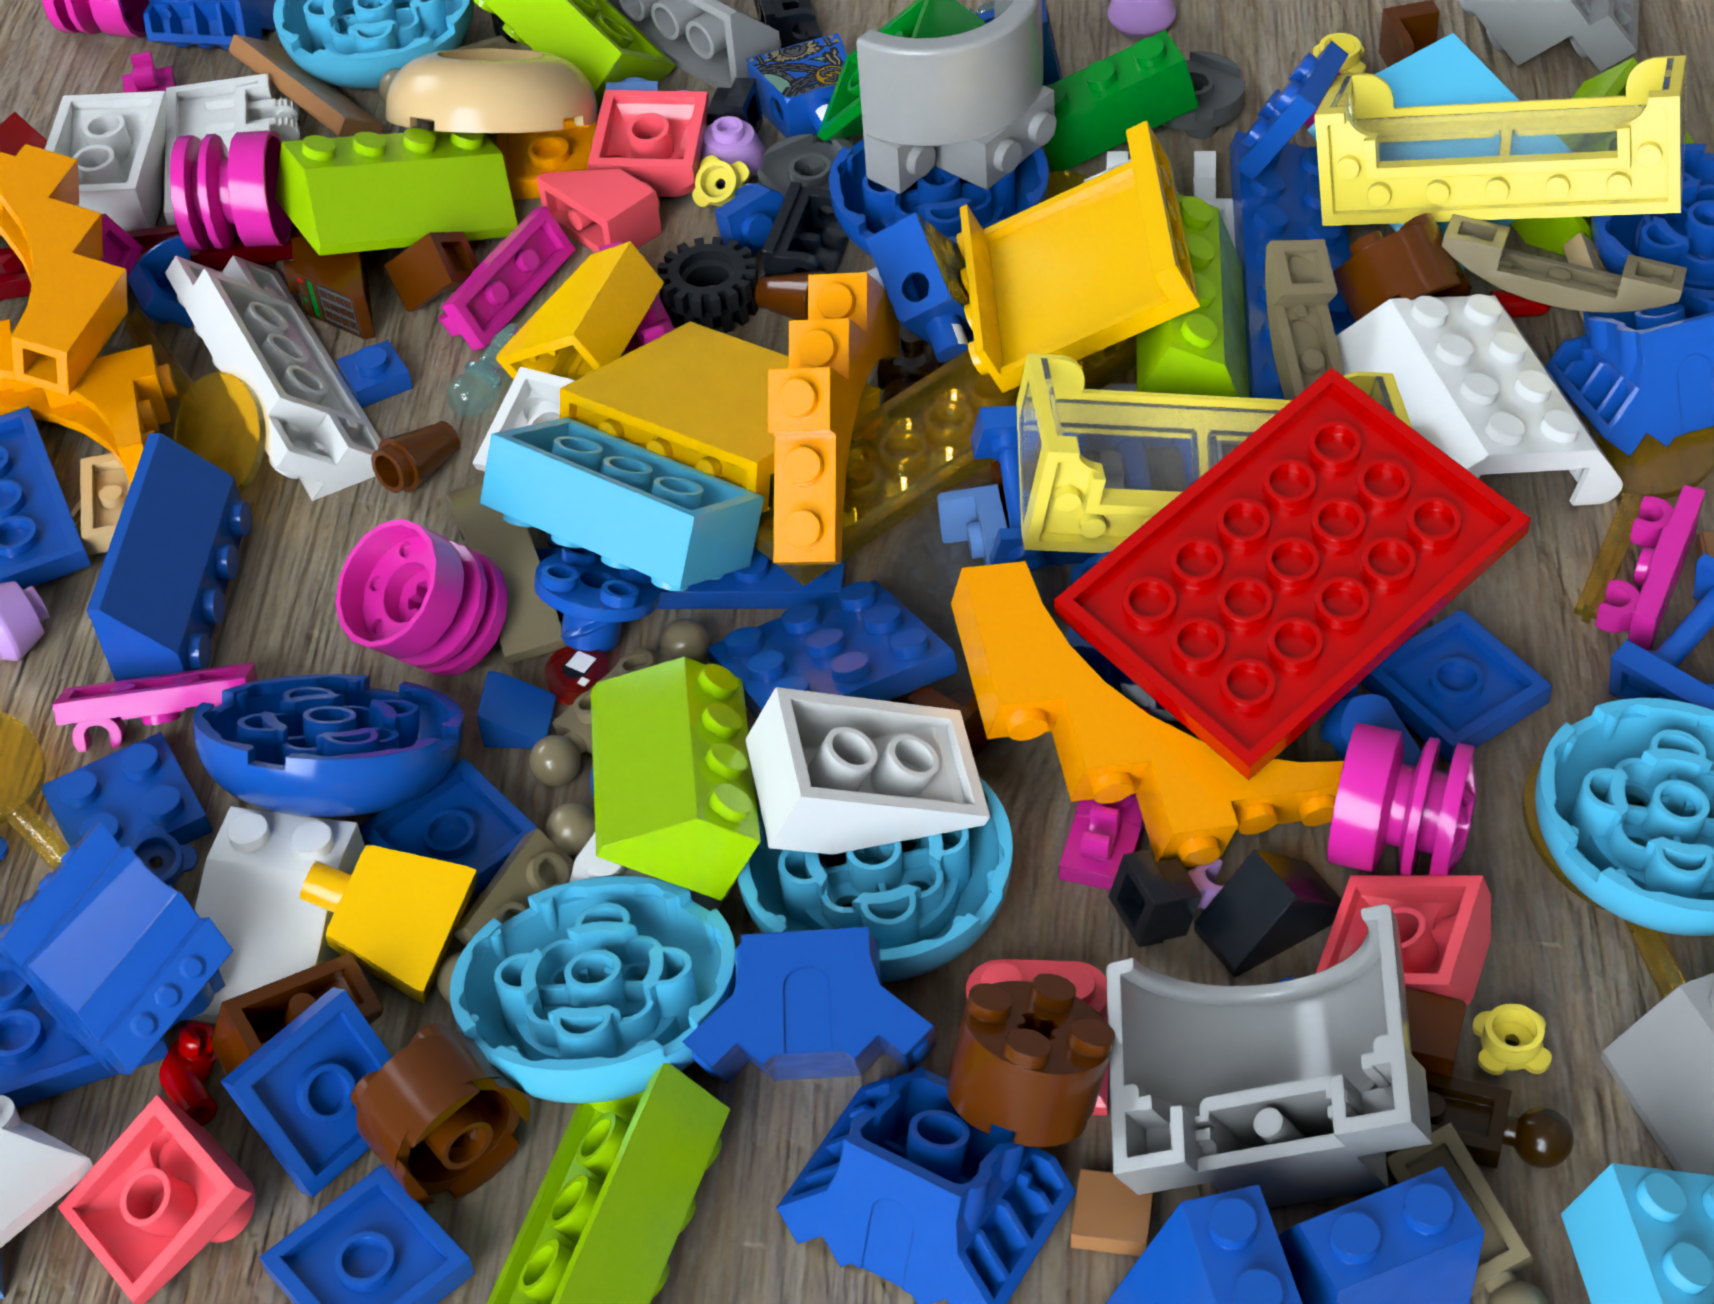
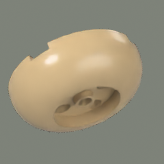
[386,48,597,133]

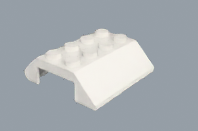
[1336,294,1623,506]

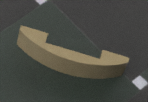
[1441,214,1687,313]
[1265,239,1345,400]
[446,482,567,665]

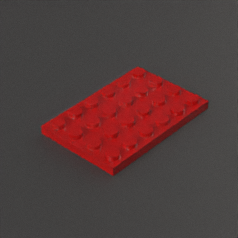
[1054,368,1531,780]

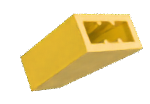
[495,241,664,380]

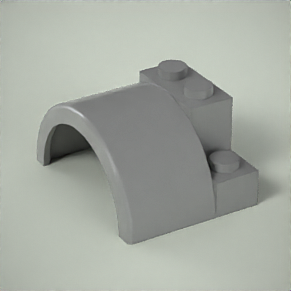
[856,0,1057,194]
[1459,0,1639,72]
[1106,904,1433,1208]

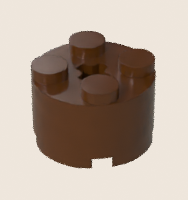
[1333,213,1472,322]
[946,973,1115,1147]
[351,1023,530,1204]

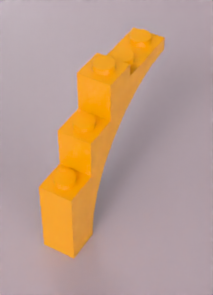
[0,144,128,396]
[768,272,899,565]
[0,319,178,486]
[951,561,1344,868]

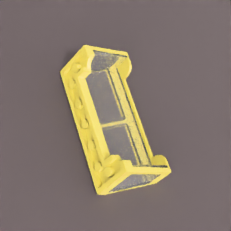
[1315,55,1687,226]
[1016,353,1413,553]

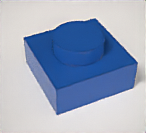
[336,340,413,408]

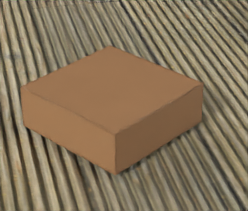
[1071,1169,1154,1256]

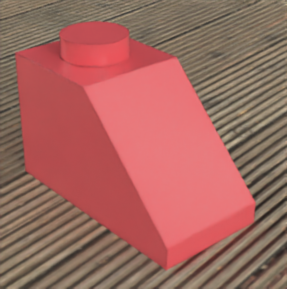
[536,168,662,253]

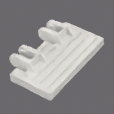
[164,73,300,225]

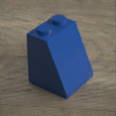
[1278,1166,1485,1304]
[1105,1184,1302,1304]

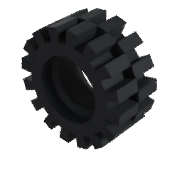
[657,237,759,333]

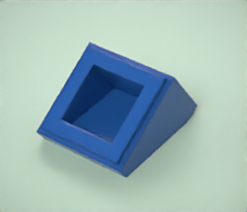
[477,671,558,749]

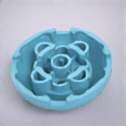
[273,0,475,89]
[1535,698,1714,936]
[737,777,1013,983]
[450,876,736,1104]

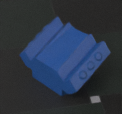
[143,0,276,51]
[1546,290,1714,456]
[0,821,234,1075]
[682,927,936,1084]
[776,1066,1076,1304]

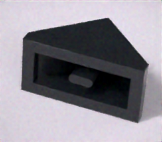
[1194,849,1342,978]

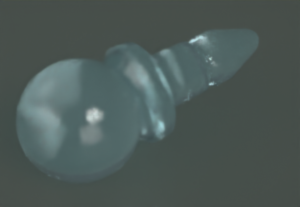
[447,323,518,416]

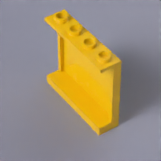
[956,120,1200,393]
[559,321,881,514]

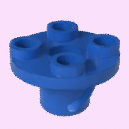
[534,546,661,654]

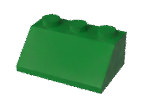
[817,0,985,141]
[1041,30,1199,176]

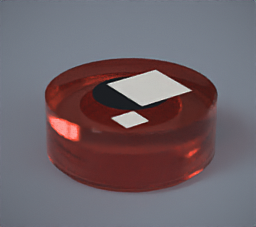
[545,646,610,705]

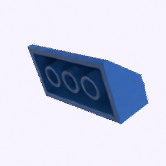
[87,433,252,681]

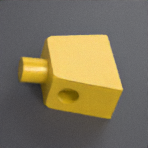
[299,845,477,1004]

